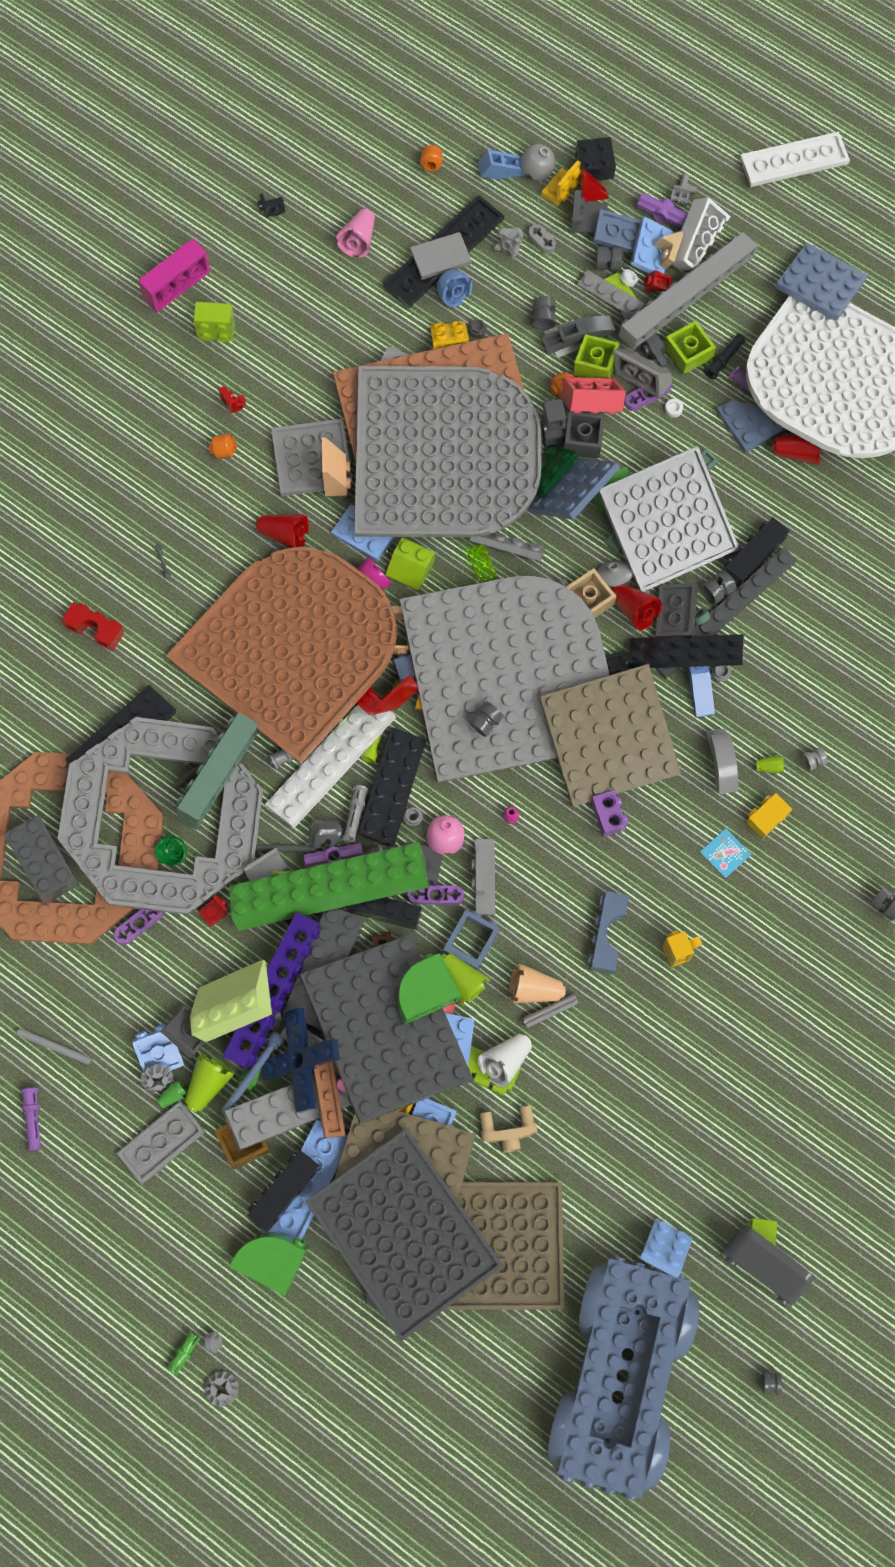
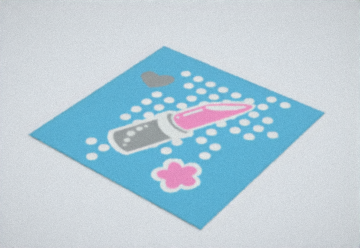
[700,829,752,878]

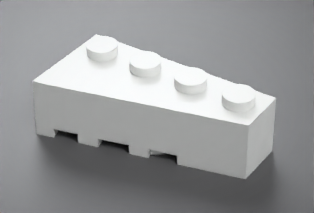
[672,197,731,271]

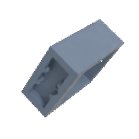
[443,910,500,970]

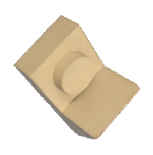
[653,231,683,269]

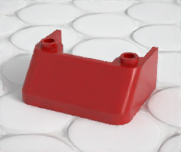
[357,675,419,715]

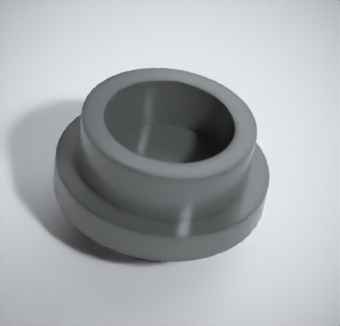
[469,319,487,337]

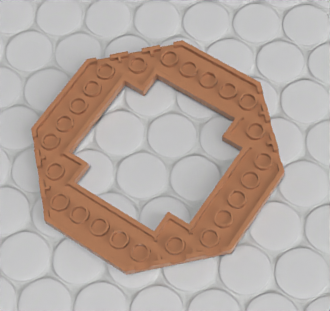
[0,752,164,945]

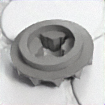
[141,1064,173,1093]
[205,1371,239,1407]

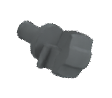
[308,818,359,849]

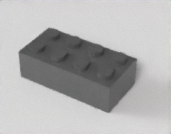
[4,815,79,905]

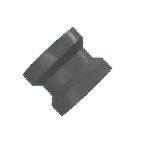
[762,1372,782,1394]

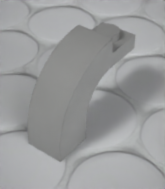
[706,729,738,794]

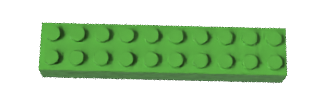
[229,842,429,931]

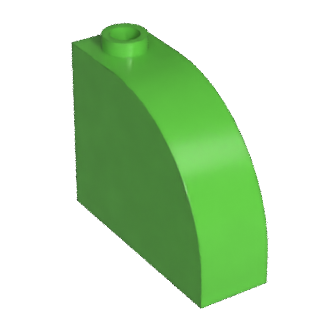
[397,953,461,1025]
[230,1232,310,1296]

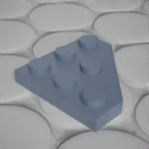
[716,400,788,453]

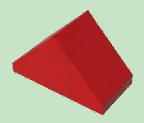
[580,168,609,202]

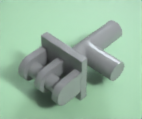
[670,174,697,206]

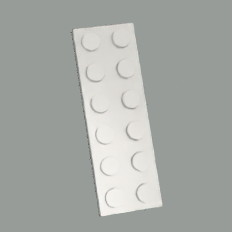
[740,132,850,187]

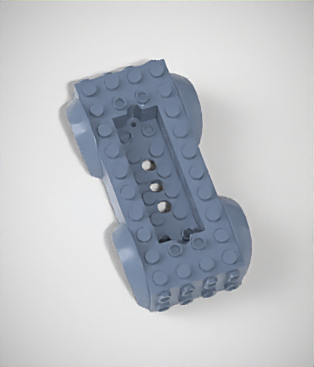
[548,1256,699,1501]

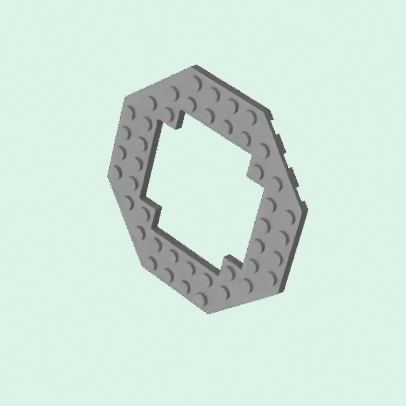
[58,717,263,915]

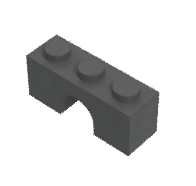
[541,399,566,447]

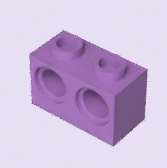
[591,790,628,837]

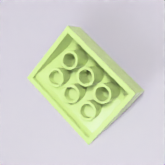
[190,960,272,1042]

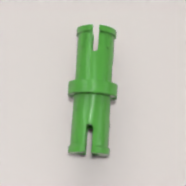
[166,1331,201,1375]

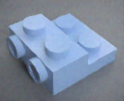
[132,1024,184,1071]

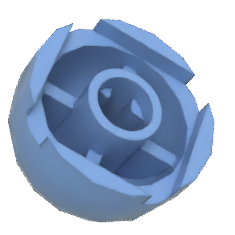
[437,270,472,307]

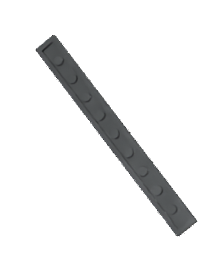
[654,547,797,679]

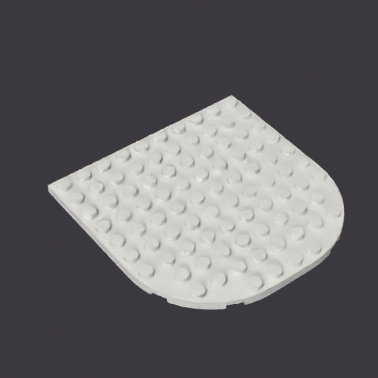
[746,296,895,458]

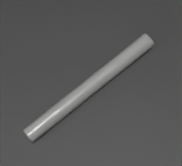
[16,1028,92,1066]

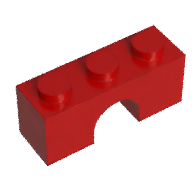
[62,602,124,652]

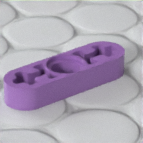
[625,384,672,411]
[407,885,464,905]
[114,909,164,945]

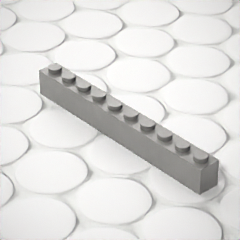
[618,232,758,350]

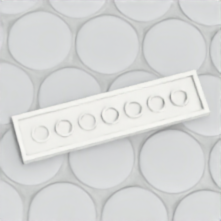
[265,705,396,829]

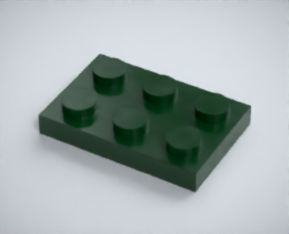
[537,445,579,496]

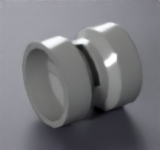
[802,747,828,771]

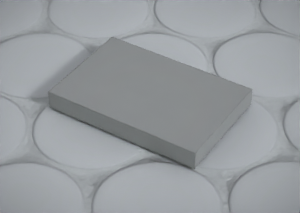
[410,232,472,280]

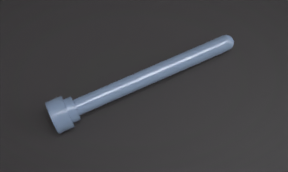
[222,1033,284,1114]

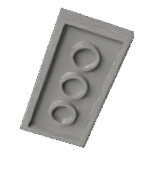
[116,1101,206,1185]

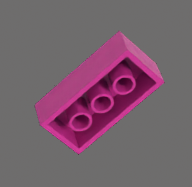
[138,239,211,313]

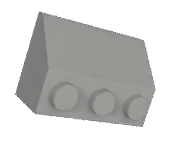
[614,349,672,398]

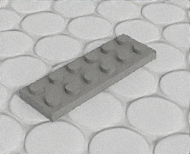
[224,1072,351,1151]

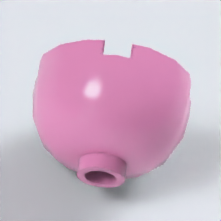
[426,815,465,855]

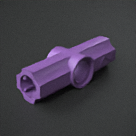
[637,193,688,229]
[304,843,363,868]

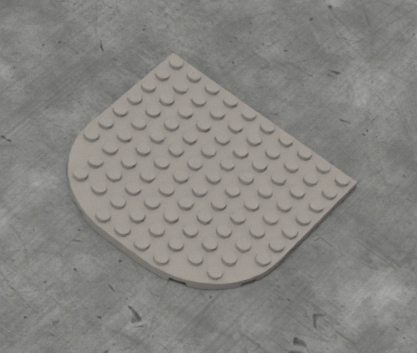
[354,366,541,537]
[400,576,609,783]

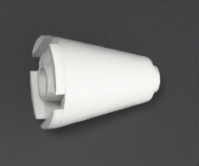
[478,1034,532,1087]

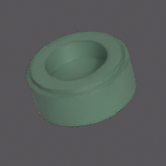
[695,608,710,625]

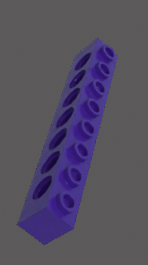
[223,912,321,1069]

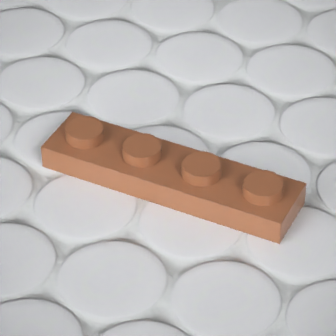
[312,1062,345,1139]

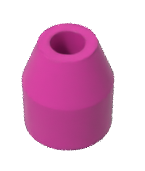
[503,807,519,824]

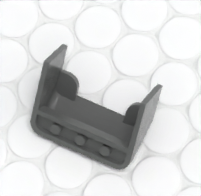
[719,1225,815,1307]

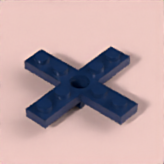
[262,1008,340,1113]

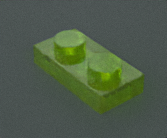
[467,545,497,583]

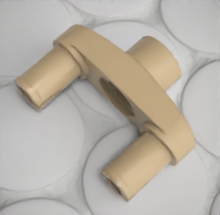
[480,1106,538,1152]

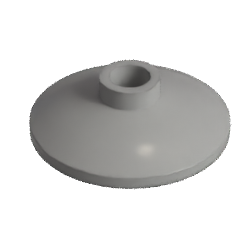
[597,561,633,587]

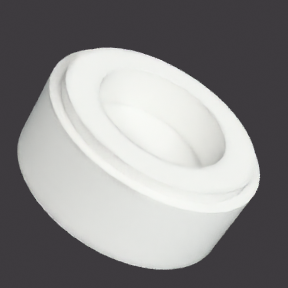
[620,269,638,287]
[665,399,683,418]

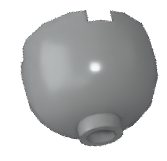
[520,144,555,181]

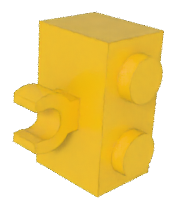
[662,931,702,968]

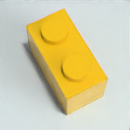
[746,793,792,839]

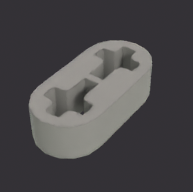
[528,224,556,254]

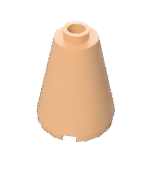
[509,964,566,1003]

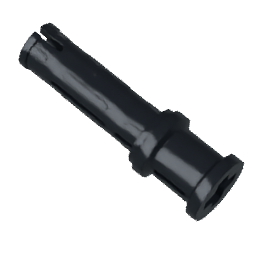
[703,333,746,380]

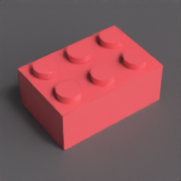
[561,377,626,414]

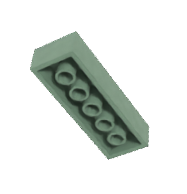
[175,713,259,830]

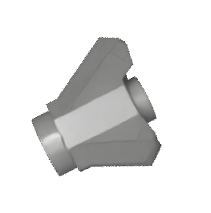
[493,227,523,257]

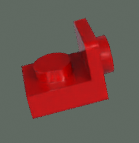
[644,270,673,293]
[218,385,246,414]
[198,894,229,927]

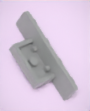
[472,839,495,915]

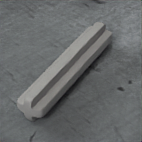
[522,994,578,1028]

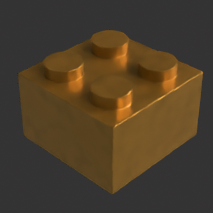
[215,1124,271,1170]

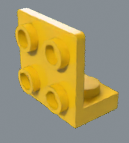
[541,160,581,206]
[430,321,469,350]

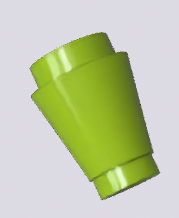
[756,755,784,774]

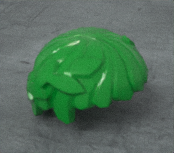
[154,835,188,866]

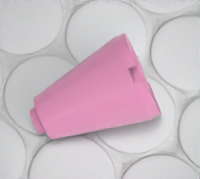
[336,209,375,258]

